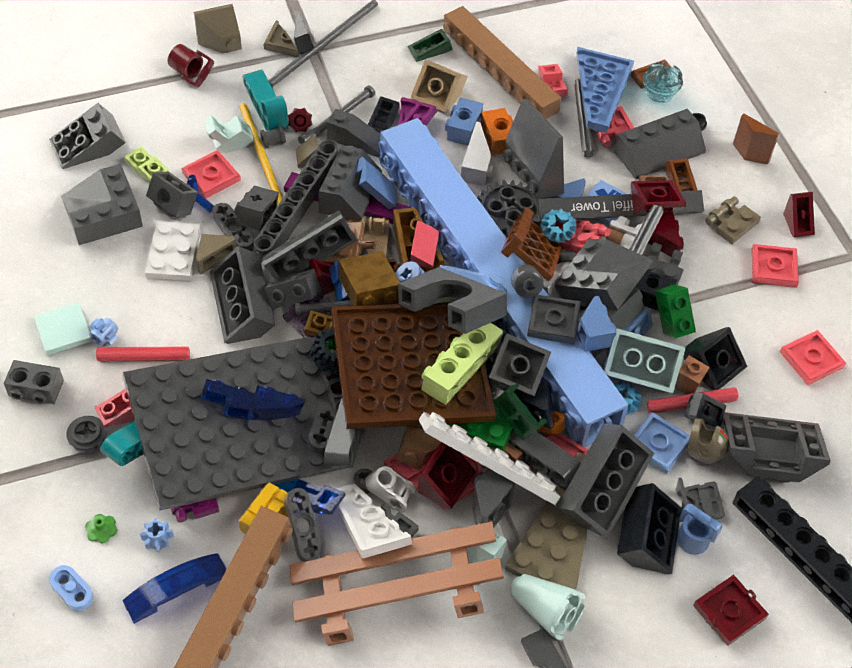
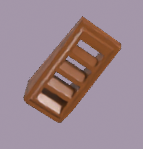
[664,158,697,191]

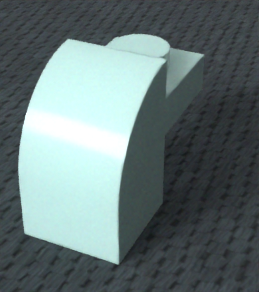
[205,115,254,152]

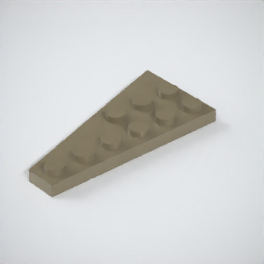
[505,452,588,589]

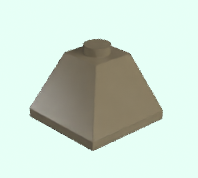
[193,4,242,53]

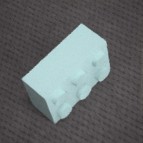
[603,328,686,393]

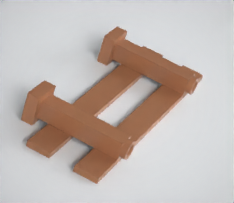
[289,522,504,646]

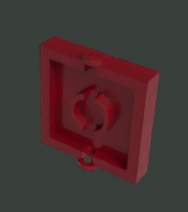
[693,574,769,646]

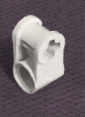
[365,466,416,511]

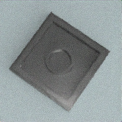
[527,295,581,344]

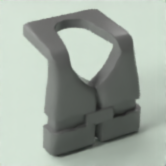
[676,478,725,520]

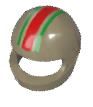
[688,418,729,464]

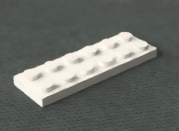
[419,412,560,505]

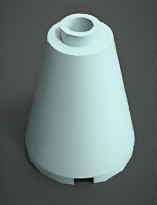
[511,574,586,640]

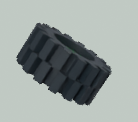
[310,328,339,374]

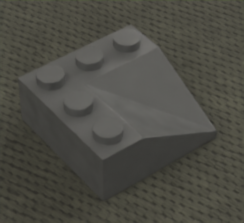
[61,164,143,245]
[554,239,653,310]

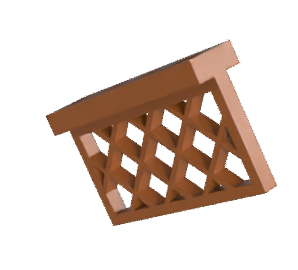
[501,207,562,282]

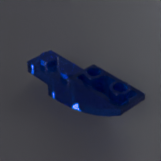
[201,379,305,420]

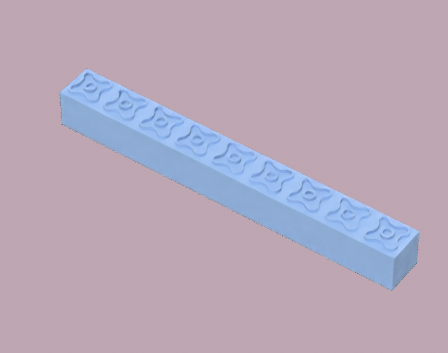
[379,118,628,448]

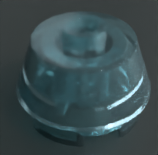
[643,62,683,103]

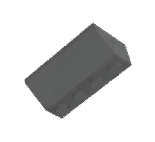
[614,109,706,179]
[318,145,382,221]
[262,210,357,279]
[210,246,275,344]
[556,424,654,538]

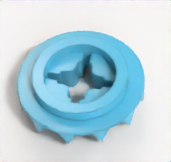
[541,208,577,243]
[612,380,642,415]

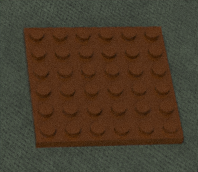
[331,302,496,429]

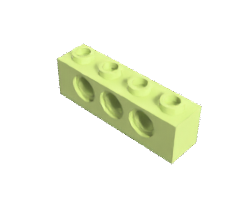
[421,323,503,405]

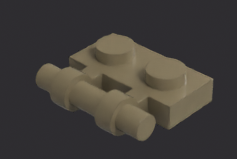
[705,196,761,244]

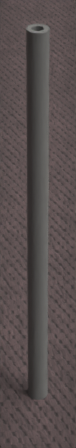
[268,0,378,87]

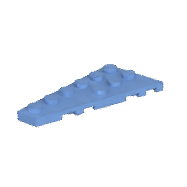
[576,47,634,133]

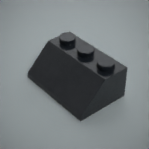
[617,483,682,574]

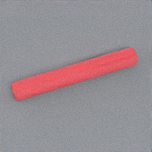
[96,346,190,361]
[647,387,739,414]

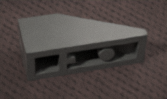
[326,109,380,158]

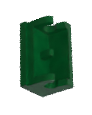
[493,383,548,441]

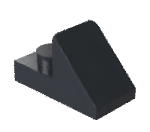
[685,392,727,427]

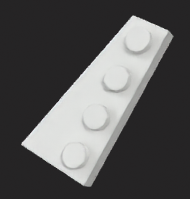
[331,484,412,559]

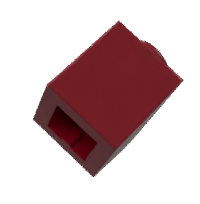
[647,211,684,258]

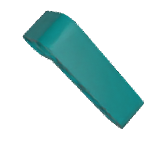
[242,69,288,131]
[100,421,144,466]

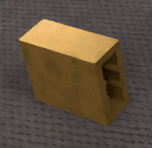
[339,251,400,306]

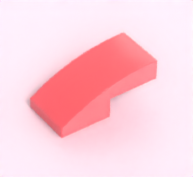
[538,64,568,97]

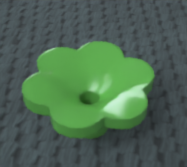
[85,514,117,543]

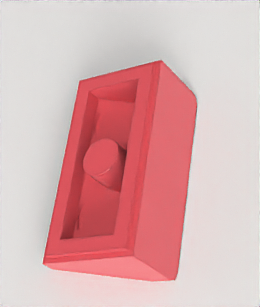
[411,221,439,268]

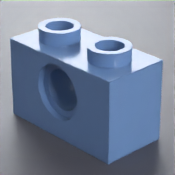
[445,97,484,145]

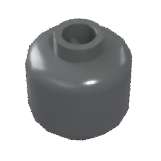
[511,264,544,298]

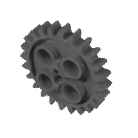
[477,180,541,238]

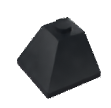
[683,327,748,390]

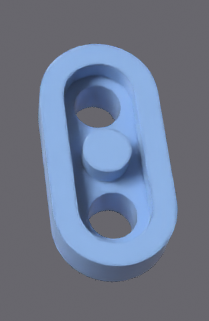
[49,565,94,611]

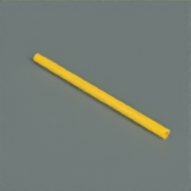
[239,104,283,206]

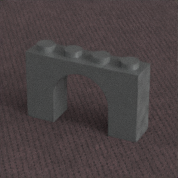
[398,267,507,334]

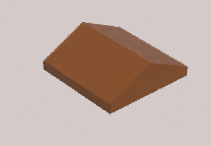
[733,113,780,164]

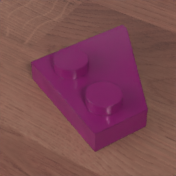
[398,97,437,126]

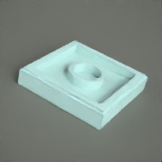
[34,302,93,356]

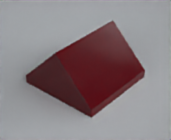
[631,180,687,215]
[418,442,476,509]

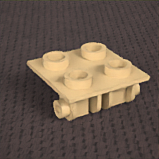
[345,216,390,257]

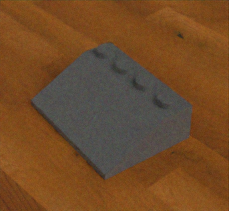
[503,98,564,199]

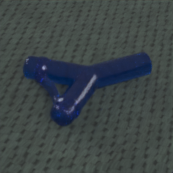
[186,174,214,213]

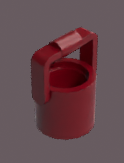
[167,44,214,87]

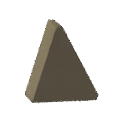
[263,20,299,57]

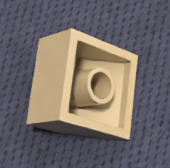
[410,59,468,113]

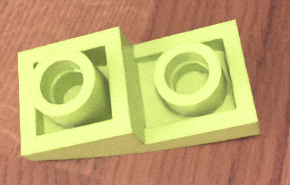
[125,146,169,182]

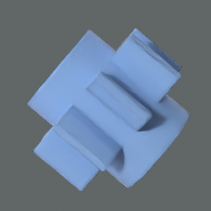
[89,318,119,346]
[140,518,174,552]

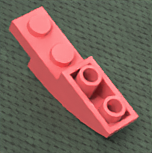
[94,389,134,427]

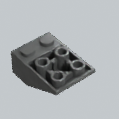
[49,103,126,169]

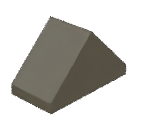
[196,234,237,275]

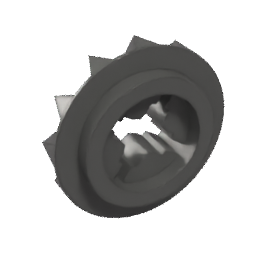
[66,416,107,452]

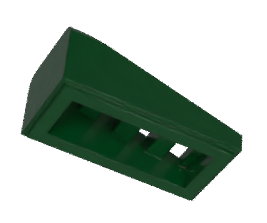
[407,29,453,62]

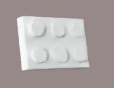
[145,221,201,281]

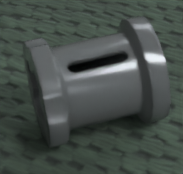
[260,125,286,149]

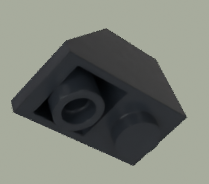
[515,383,554,429]

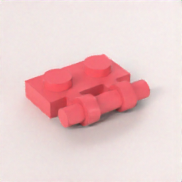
[596,106,634,147]
[560,220,611,253]

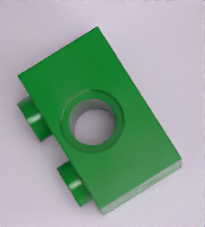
[655,284,696,339]

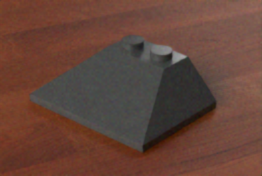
[723,412,831,483]

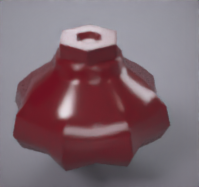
[288,108,313,132]

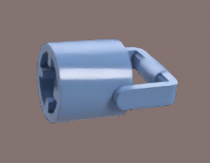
[677,504,722,555]

